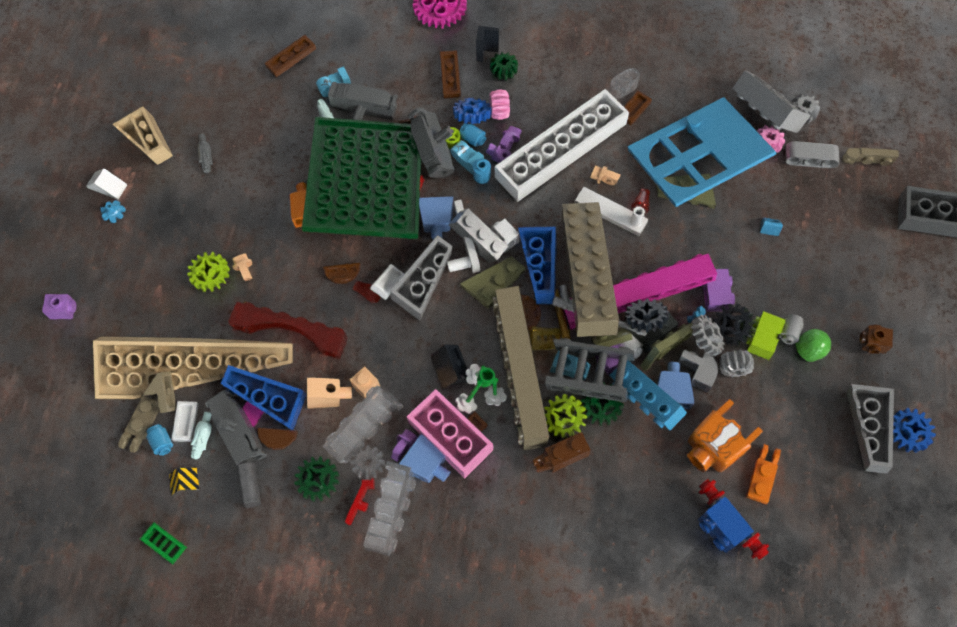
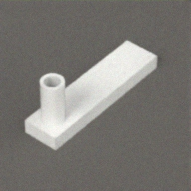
[575,187,648,236]
[447,200,480,274]

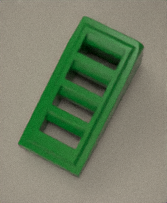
[140,522,187,564]

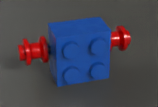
[698,479,769,560]

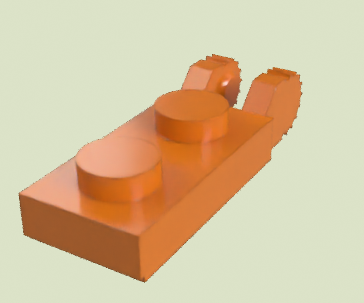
[746,444,781,504]

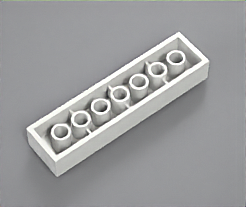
[495,89,629,202]

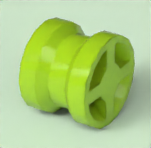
[445,127,460,150]

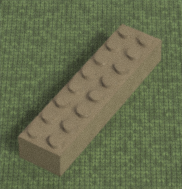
[561,202,619,337]
[492,286,549,450]

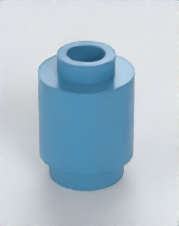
[459,123,486,147]
[473,159,491,184]
[146,424,173,456]

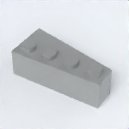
[732,71,811,133]
[390,235,453,321]
[847,384,894,474]

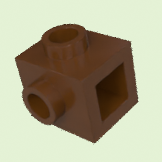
[859,324,893,354]

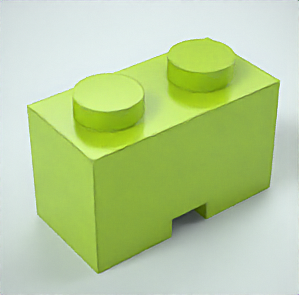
[746,311,786,360]

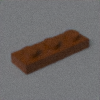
[265,35,316,78]
[440,50,461,99]

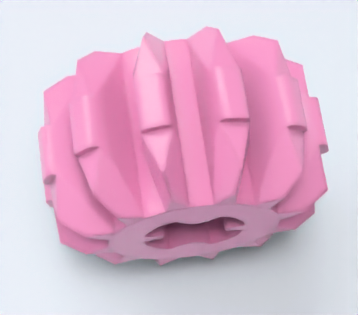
[489,89,510,120]
[757,125,785,153]

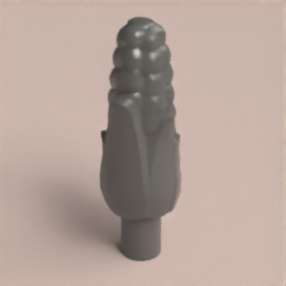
[196,134,213,174]

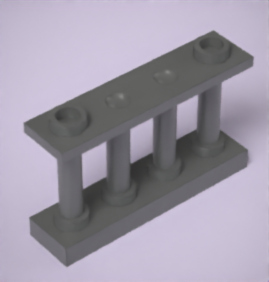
[545,338,635,403]

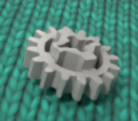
[691,315,725,357]

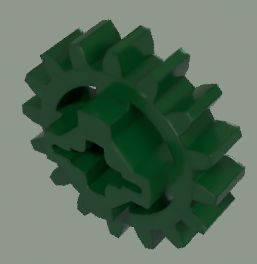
[580,382,624,426]
[294,456,340,502]

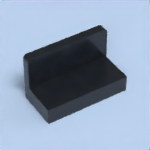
[476,26,499,62]
[431,345,467,390]

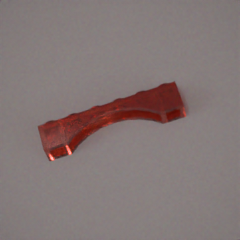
[228,302,348,359]

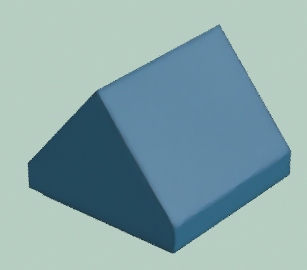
[760,217,783,236]

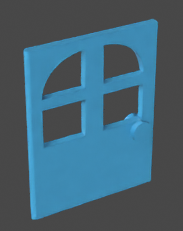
[628,97,776,207]

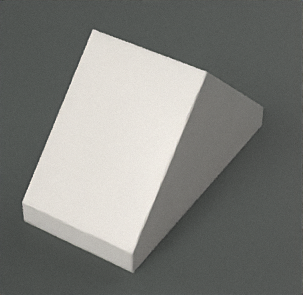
[86,169,127,200]

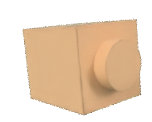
[350,366,380,400]

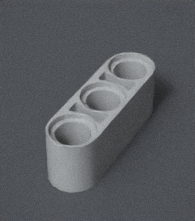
[786,141,839,168]

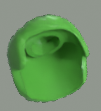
[796,329,831,362]

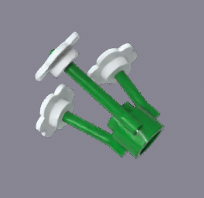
[455,364,507,414]

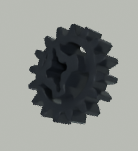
[625,299,669,333]
[713,304,756,346]

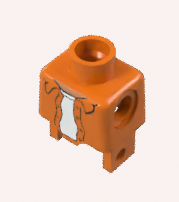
[687,399,763,472]

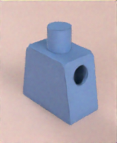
[419,197,454,240]
[657,362,694,409]
[398,434,450,483]

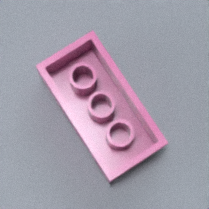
[407,389,493,479]

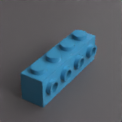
[610,360,687,430]

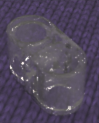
[609,68,640,100]

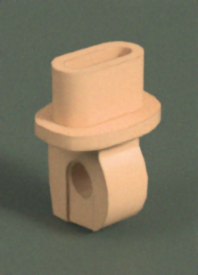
[590,166,620,185]
[232,254,252,282]

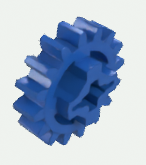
[453,98,491,124]
[893,408,936,453]

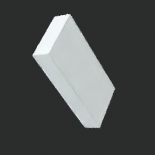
[370,264,404,300]
[171,401,199,442]

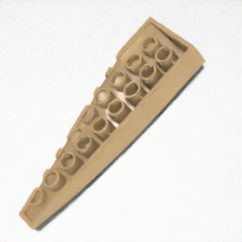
[93,337,293,399]

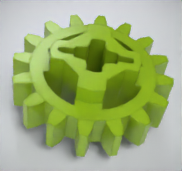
[187,252,230,292]
[544,394,587,439]

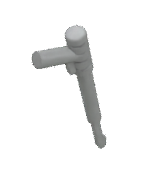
[552,285,647,336]

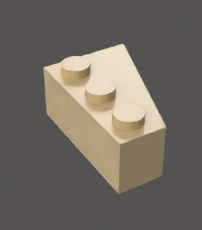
[113,107,173,165]

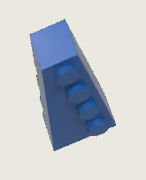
[518,227,557,304]

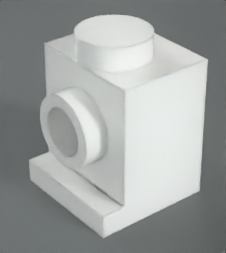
[491,219,519,253]

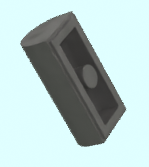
[238,462,261,508]

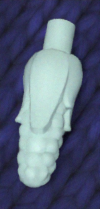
[317,99,334,118]
[191,412,212,460]

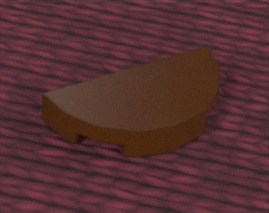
[323,262,361,284]
[520,295,541,331]
[258,428,298,450]

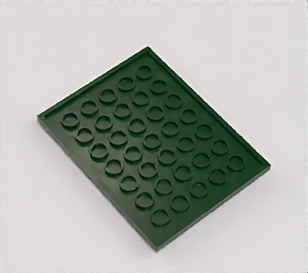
[302,117,421,239]

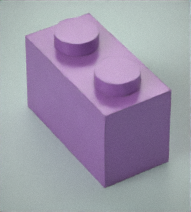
[703,269,735,312]

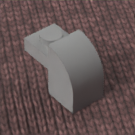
[678,350,718,393]

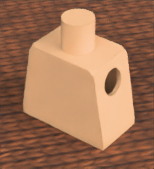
[307,378,352,409]

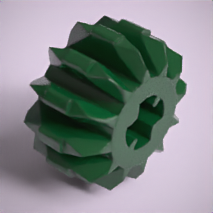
[489,51,518,81]

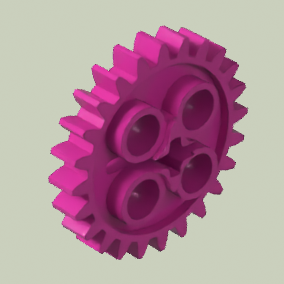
[413,0,467,29]

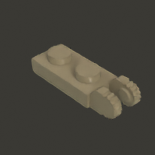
[842,148,899,166]
[118,396,160,453]

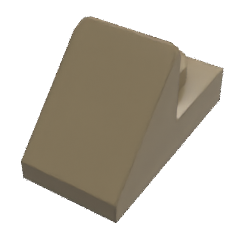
[143,371,176,413]

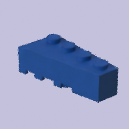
[221,365,307,430]

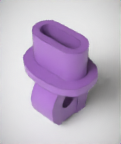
[499,126,522,150]
[486,143,512,163]
[391,429,418,462]

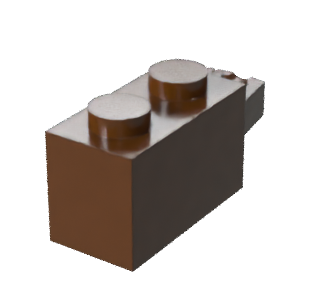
[532,432,591,473]

